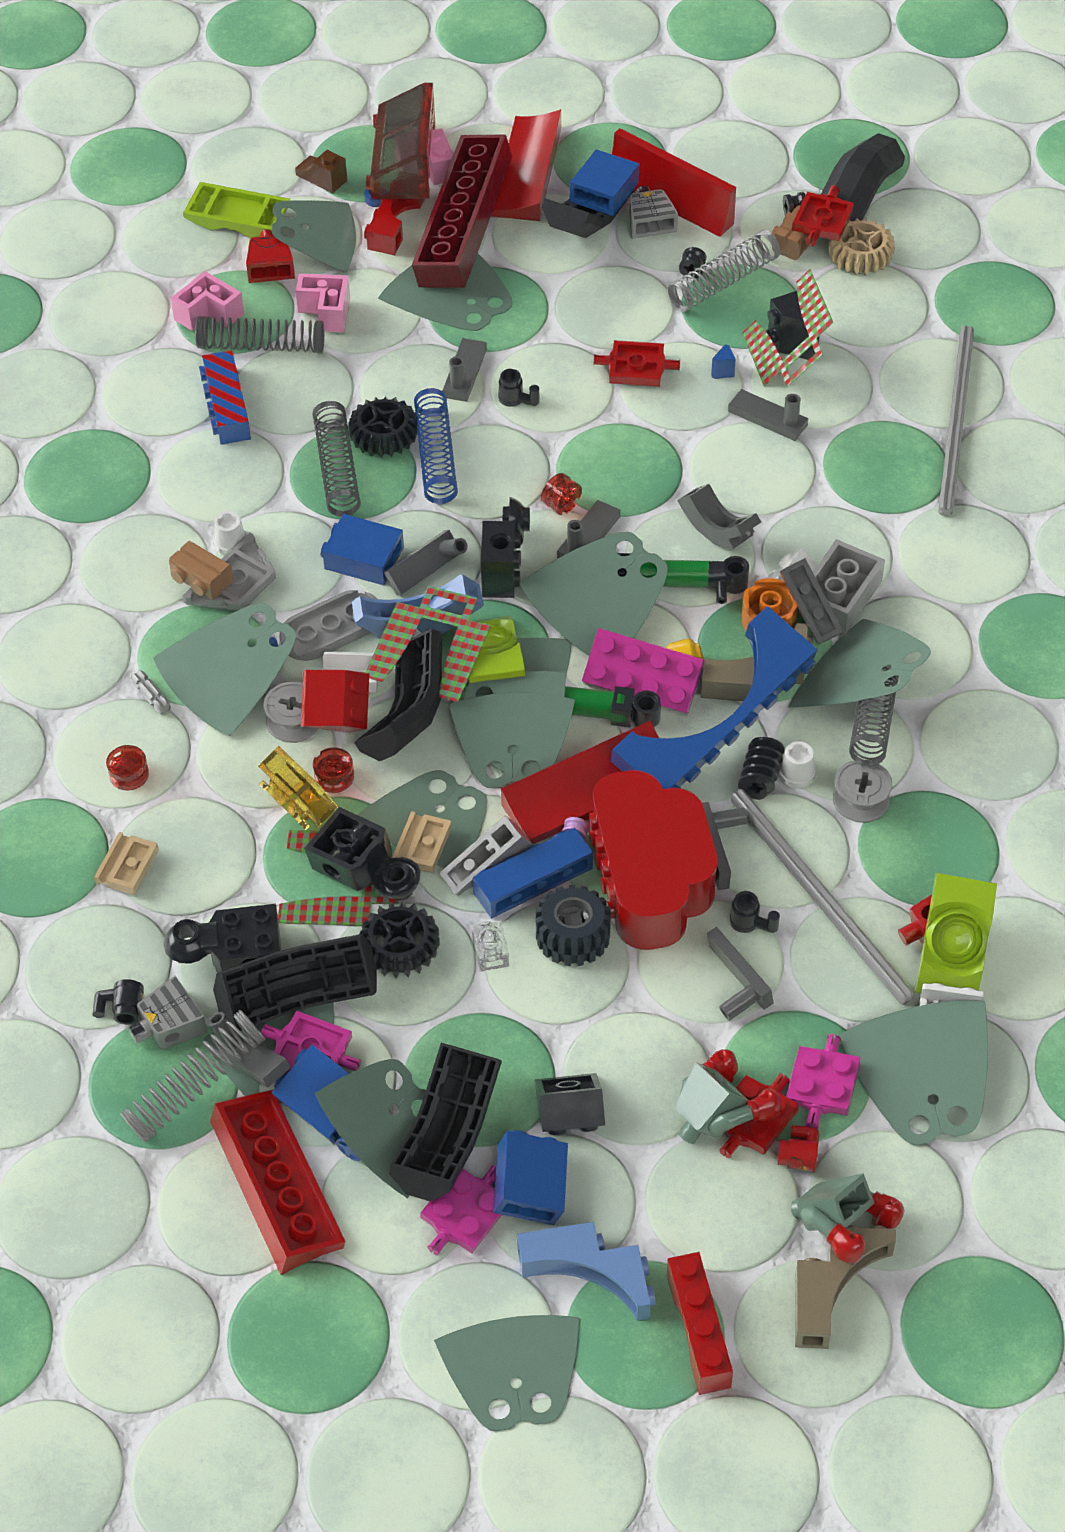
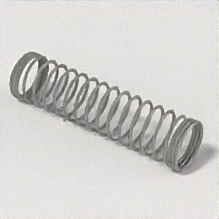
[668,230,780,312]
[121,1010,265,1143]

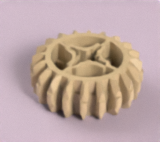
[828,218,895,275]

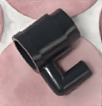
[498,369,540,407]
[730,891,780,933]
[92,979,144,1025]

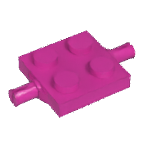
[261,1010,361,1073]
[786,1034,860,1129]
[420,1165,502,1255]

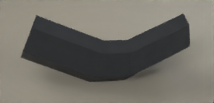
[821,133,905,222]
[541,190,634,238]
[354,629,442,761]
[213,934,377,1032]
[389,1042,502,1201]

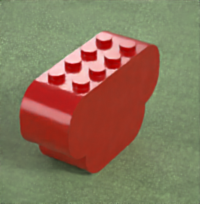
[589,770,718,950]

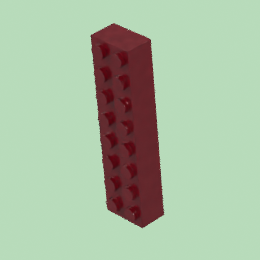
[412,134,512,288]

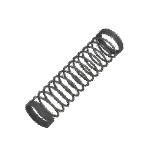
[195,316,325,353]
[312,401,361,517]
[849,667,899,766]

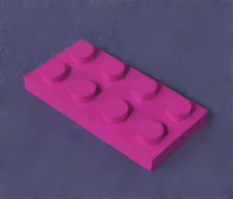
[582,628,705,714]

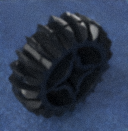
[348,396,418,458]
[359,901,440,978]

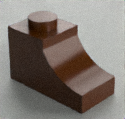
[295,150,348,194]

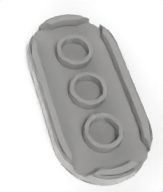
[279,590,377,661]

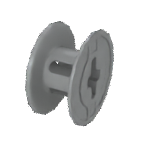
[263,682,318,743]
[833,761,892,822]

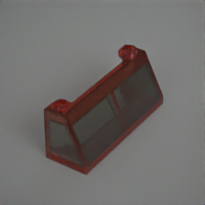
[366,83,436,199]

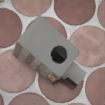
[629,186,678,239]
[128,976,208,1050]

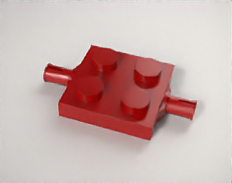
[792,185,854,247]
[593,340,680,387]
[719,1073,799,1158]

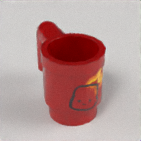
[777,1125,820,1173]

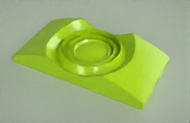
[183,182,290,238]
[456,616,525,683]
[915,873,997,994]

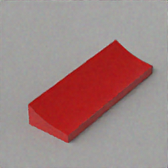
[492,109,562,221]
[612,128,736,237]
[501,720,659,845]
[210,1089,346,1275]

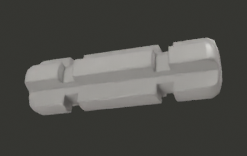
[131,670,171,714]

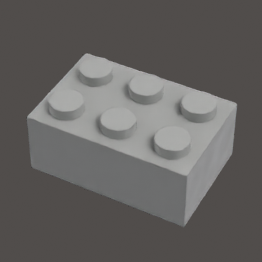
[797,539,885,635]

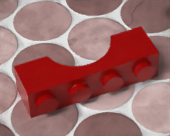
[364,169,428,256]
[666,1252,733,1395]

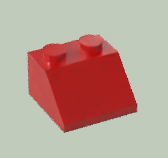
[301,670,370,733]

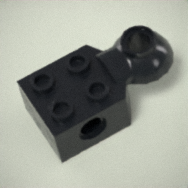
[481,497,530,598]
[304,807,421,901]
[163,903,282,973]

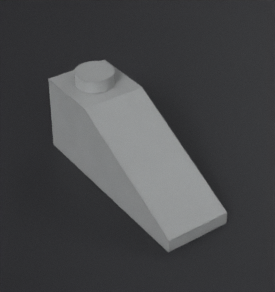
[439,816,533,896]

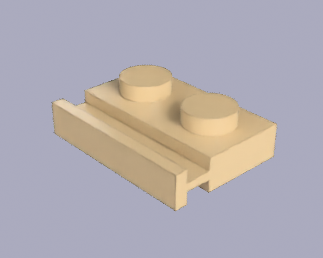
[392,811,452,873]
[94,832,159,895]

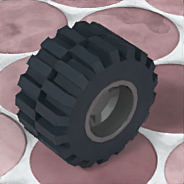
[536,885,611,966]

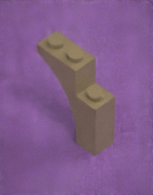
[701,623,813,701]
[795,1225,896,1349]

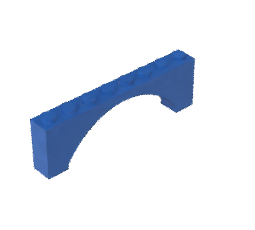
[610,606,817,789]

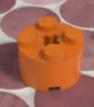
[741,578,798,631]

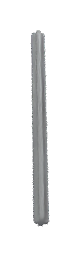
[938,325,974,516]
[731,789,914,1005]

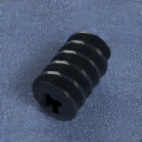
[738,737,785,800]

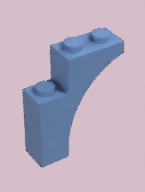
[352,574,484,639]
[517,1222,656,1321]

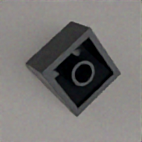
[766,291,820,360]
[535,1073,605,1135]

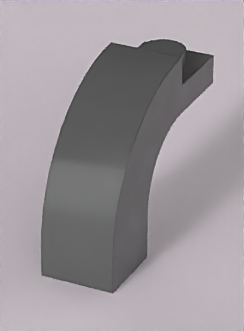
[677,484,761,549]

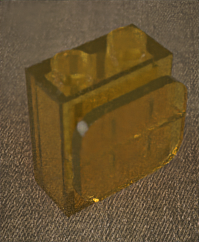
[258,745,339,830]

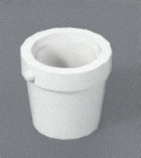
[213,511,247,555]
[779,742,816,788]

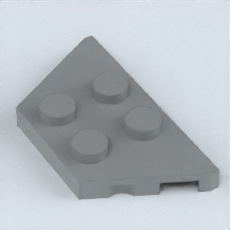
[182,533,276,611]

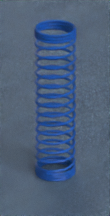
[414,388,458,504]

